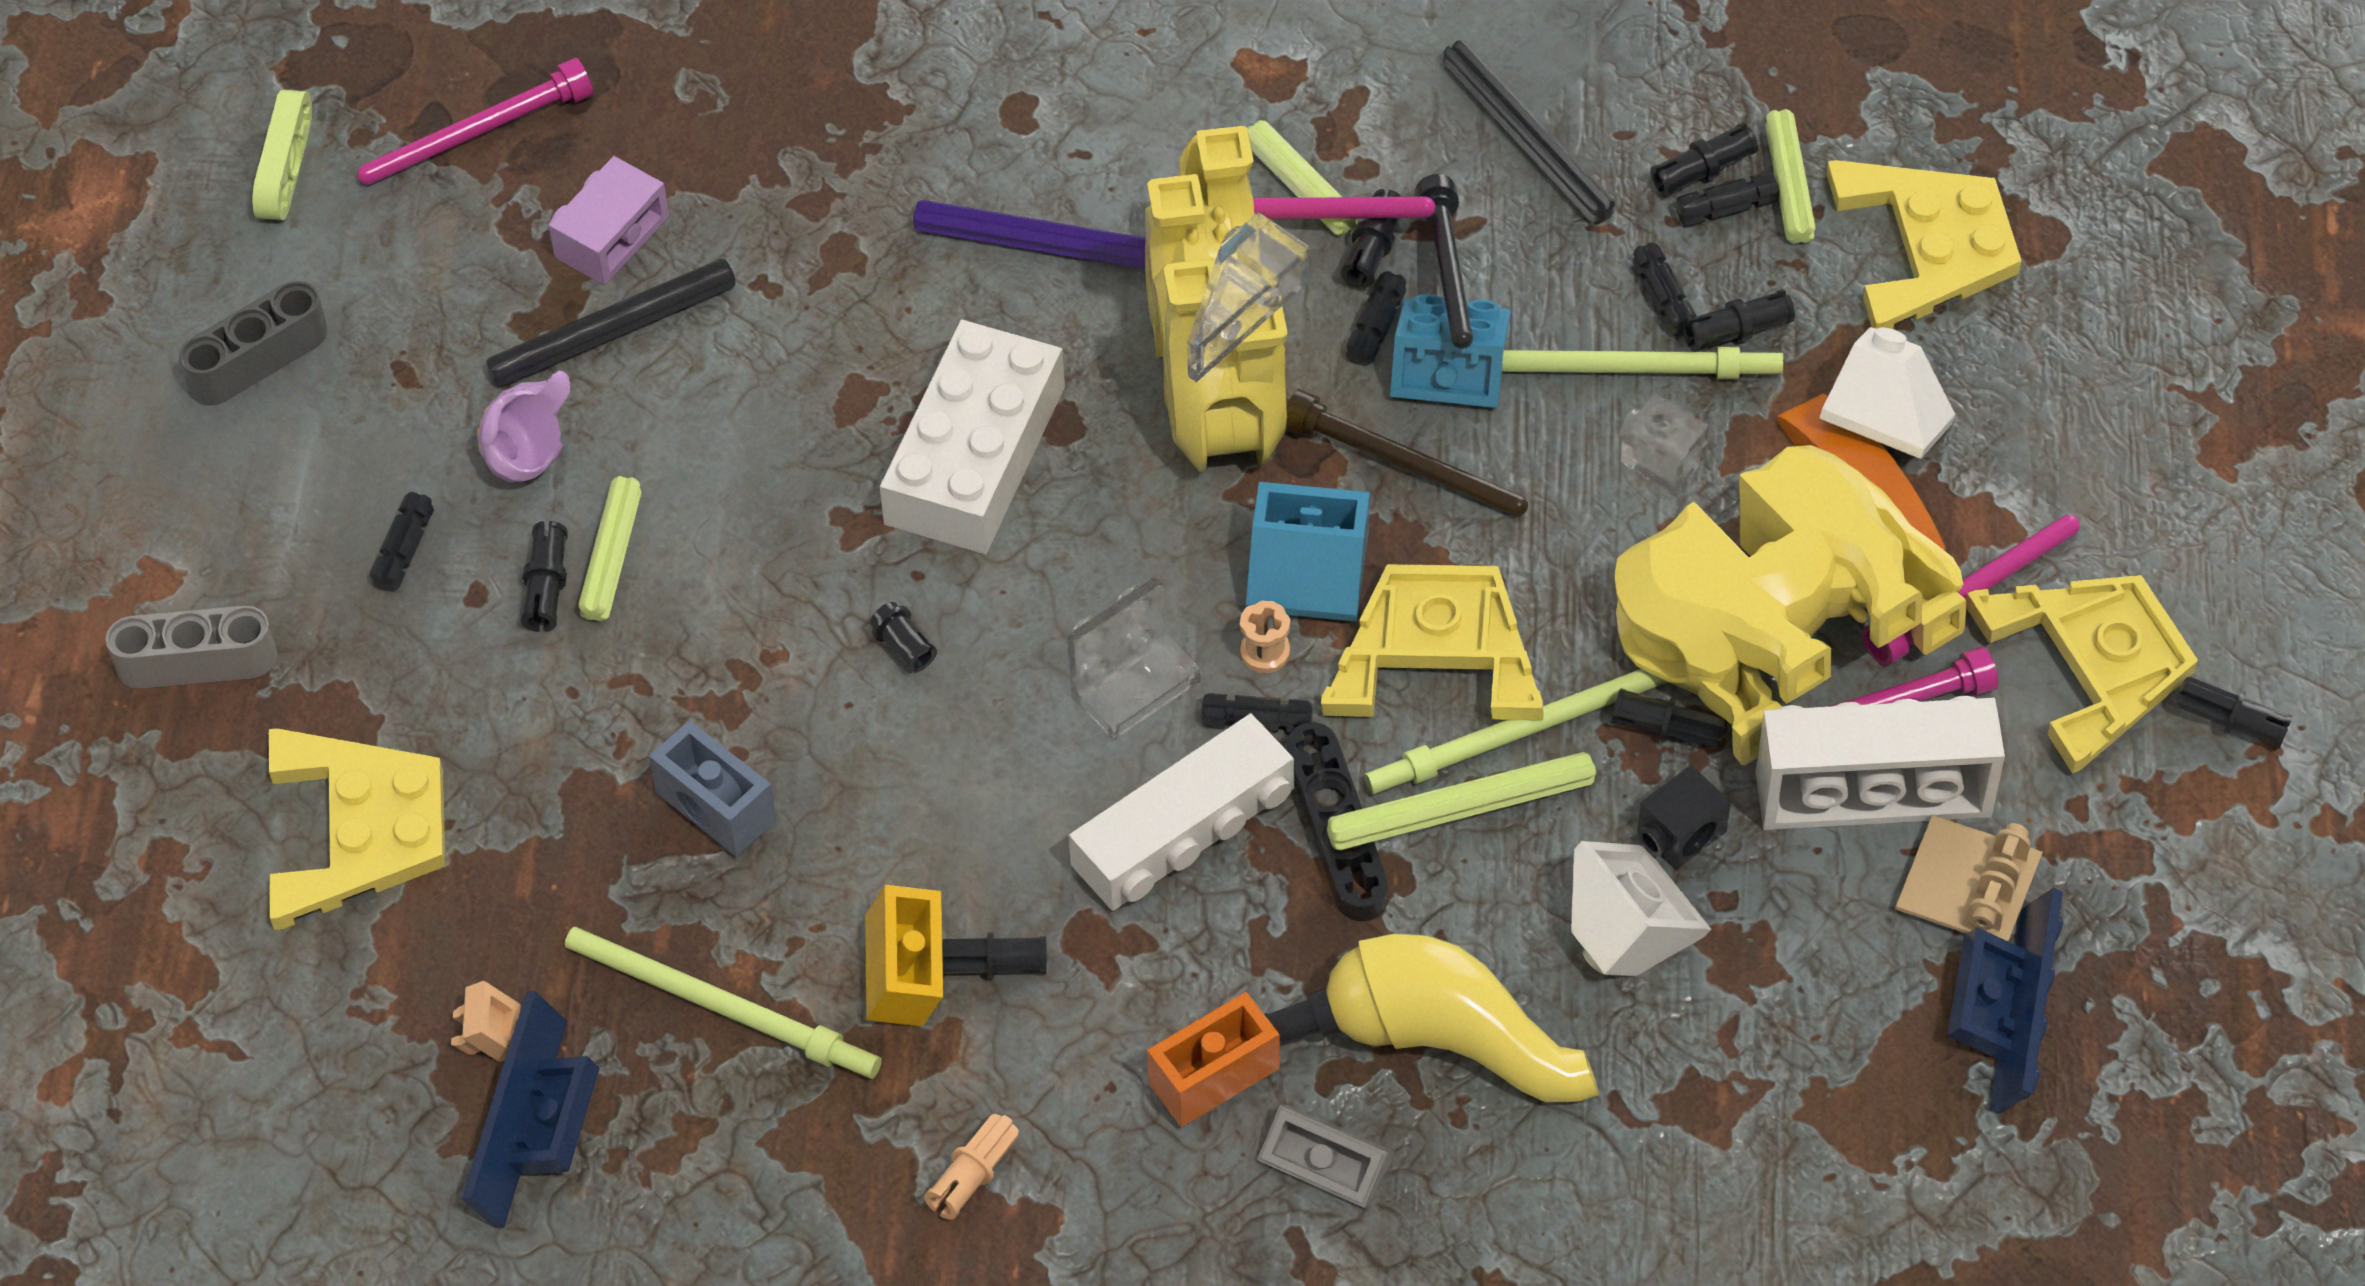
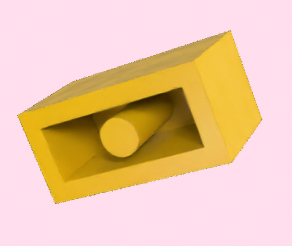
[865,885,943,1026]

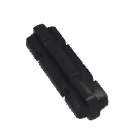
[1676,171,1779,226]
[1632,242,1697,336]
[1346,271,1406,365]
[370,492,434,592]
[1201,693,1313,733]

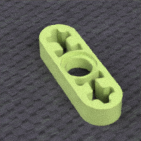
[252,90,312,220]

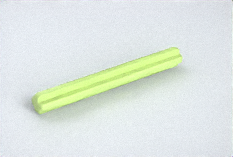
[1326,752,1596,850]

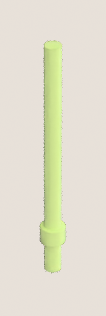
[1502,347,1783,379]
[1364,669,1668,795]
[565,927,882,1079]

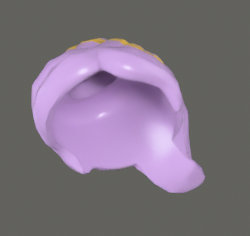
[477,370,570,483]

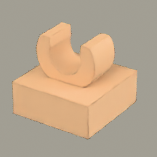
[451,981,521,1062]

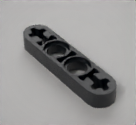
[1287,722,1388,922]

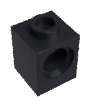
[1637,765,1731,870]

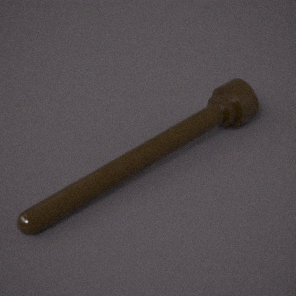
[1285,388,1528,517]

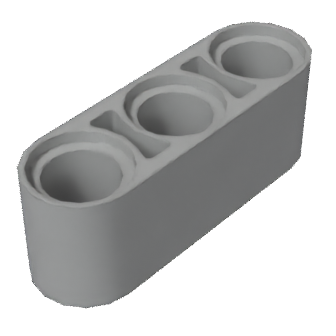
[105,606,278,688]

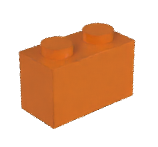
[1147,992,1280,1128]

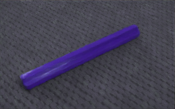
[913,200,1146,270]

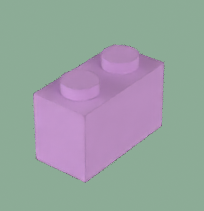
[548,156,669,286]

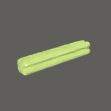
[1765,109,1816,244]
[1247,120,1358,236]
[578,476,642,622]

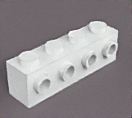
[1068,713,1294,911]

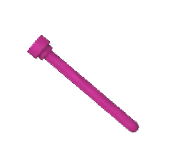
[357,57,594,185]
[1253,197,1435,219]
[1862,515,2080,666]
[1829,646,1998,707]

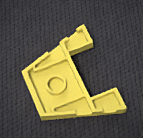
[1826,160,2021,329]
[1321,564,1544,720]
[1966,575,2198,774]
[269,729,446,930]

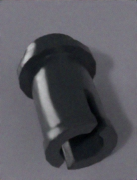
[870,602,937,673]

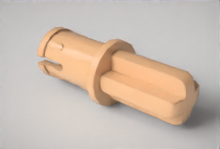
[924,1114,1019,1220]

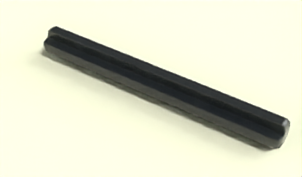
[1443,40,1615,225]
[486,259,736,387]

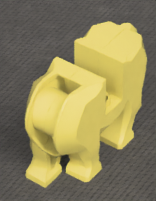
[1145,126,1288,472]
[1614,445,1967,766]

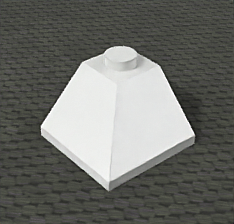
[1819,327,1955,459]
[1571,841,1711,976]

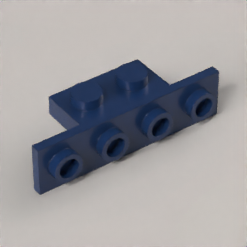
[1948,887,2063,1114]
[462,991,600,1228]

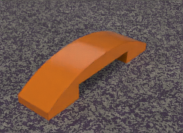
[1777,394,1946,551]

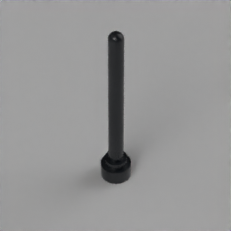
[1415,174,1473,349]

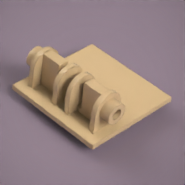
[1895,815,2042,942]

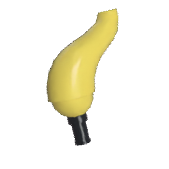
[1264,933,1599,1102]

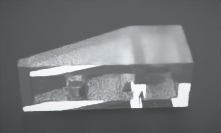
[1187,212,1309,382]

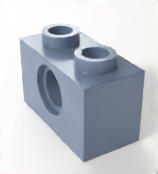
[649,720,777,857]

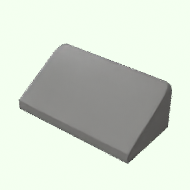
[1257,1105,1395,1208]

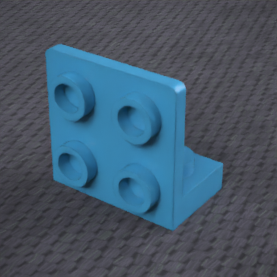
[1390,294,1511,408]

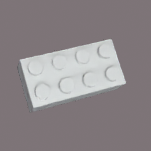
[880,319,1065,555]
[1755,696,2005,830]

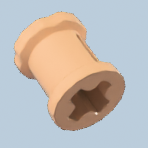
[1240,601,1290,674]

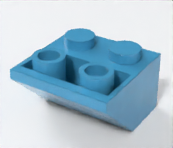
[1246,482,1370,622]

